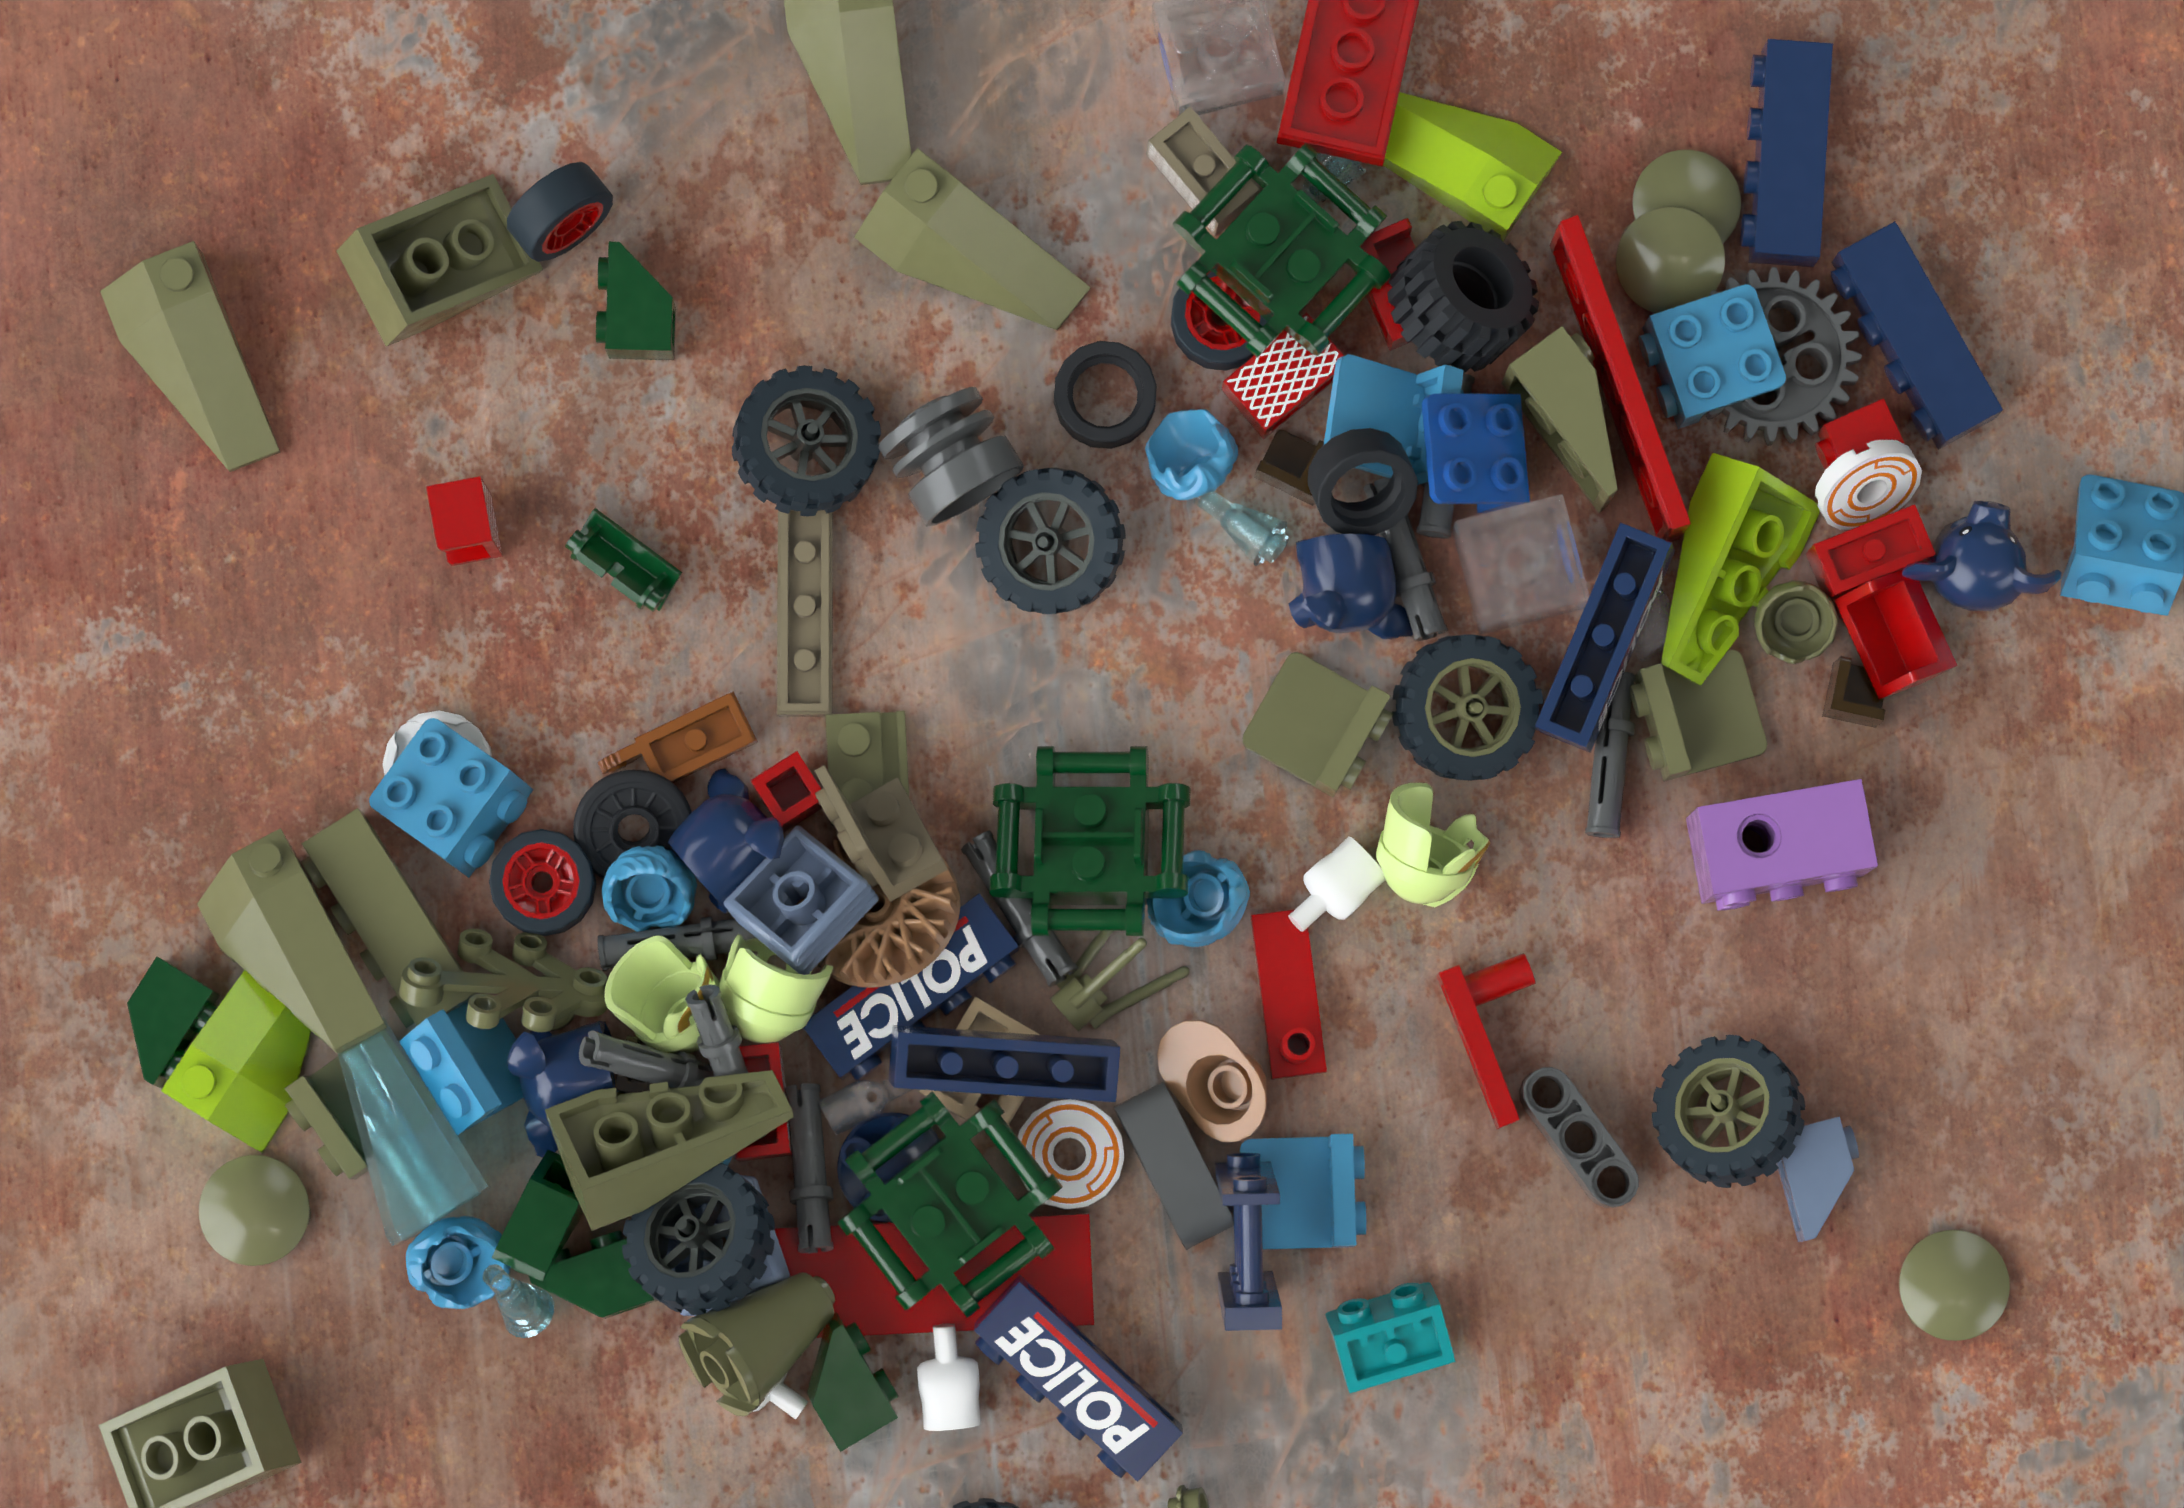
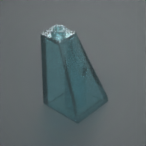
[338,1017,491,1247]

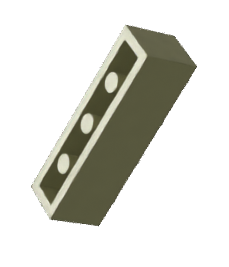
[301,808,478,1028]

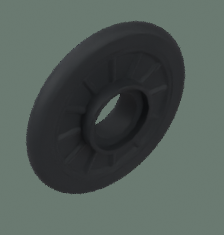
[573,769,692,879]

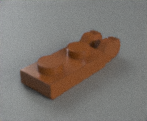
[598,691,758,783]

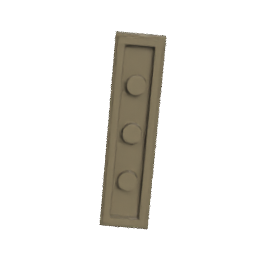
[777,510,833,717]

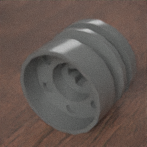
[878,387,1024,527]

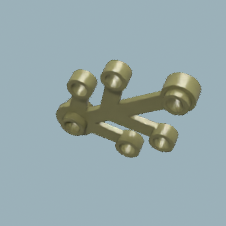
[399,929,608,1032]

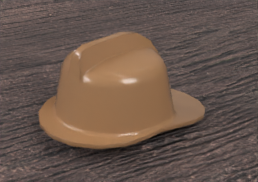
[1157,1020,1267,1142]

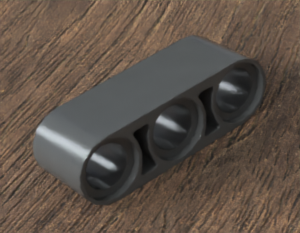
[1519,1067,1639,1208]
[1114,1082,1234,1250]

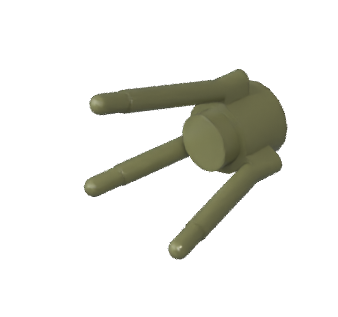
[1050,931,1189,1031]

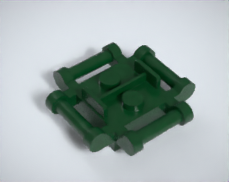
[1172,143,1391,358]
[990,746,1191,936]
[836,1091,1063,1318]

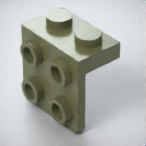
[1629,650,1767,782]
[1242,652,1393,798]
[285,1030,442,1179]

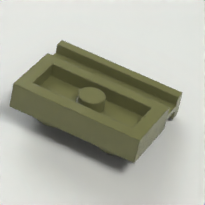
[825,711,909,826]

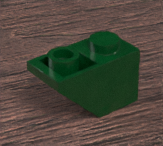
[596,241,676,360]
[127,956,220,1088]
[492,1150,583,1281]
[528,1230,658,1319]
[807,1312,899,1452]

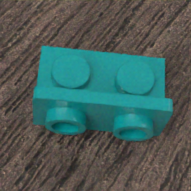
[1325,1282,1456,1393]

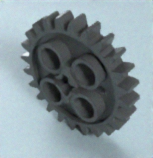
[1706,267,1862,446]

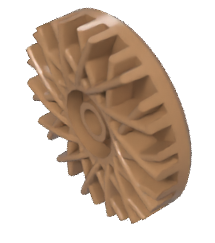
[797,840,960,988]

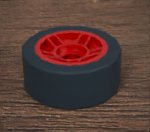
[507,162,613,262]
[1170,271,1268,371]
[489,829,597,936]

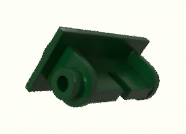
[565,508,683,612]

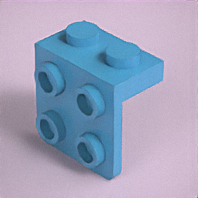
[1638,284,1786,429]
[1324,354,1464,485]
[2060,474,2184,616]
[369,718,534,878]
[399,1003,524,1135]
[1240,1134,1366,1250]

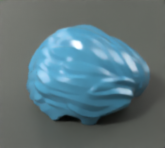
[1145,409,1239,500]
[602,846,697,932]
[1147,850,1250,947]
[406,1216,511,1309]

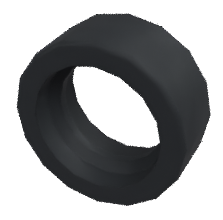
[1054,341,1157,449]
[1308,428,1418,535]

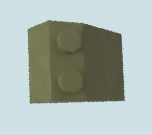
[336,174,543,347]
[1501,326,1618,513]
[98,1359,302,1508]

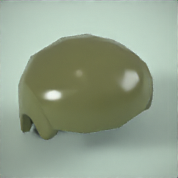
[1754,580,1839,664]

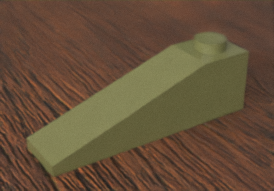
[784,0,911,185]
[854,148,1091,330]
[100,241,280,472]
[197,828,387,1054]
[545,1070,794,1231]

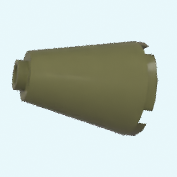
[679,1272,835,1416]

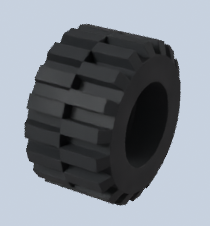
[1388,221,1539,373]

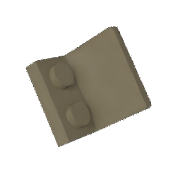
[815,765,948,902]

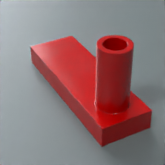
[1250,910,1327,1080]
[1437,953,1536,1130]

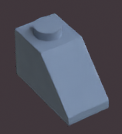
[1777,1116,1859,1242]

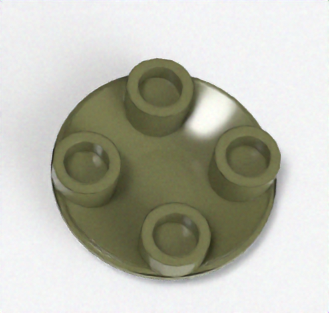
[1632,150,1741,244]
[1616,207,1725,313]
[199,1155,311,1266]
[1899,1230,2010,1341]

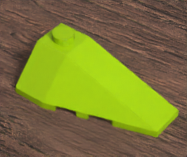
[1383,92,1562,242]
[1661,453,1820,686]
[161,970,311,1153]

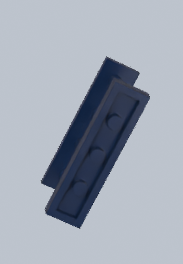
[1215,1153,1282,1331]

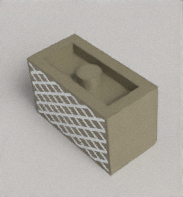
[1146,106,1260,236]

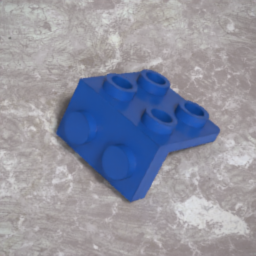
[1422,393,1530,513]

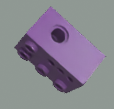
[1686,779,1878,911]

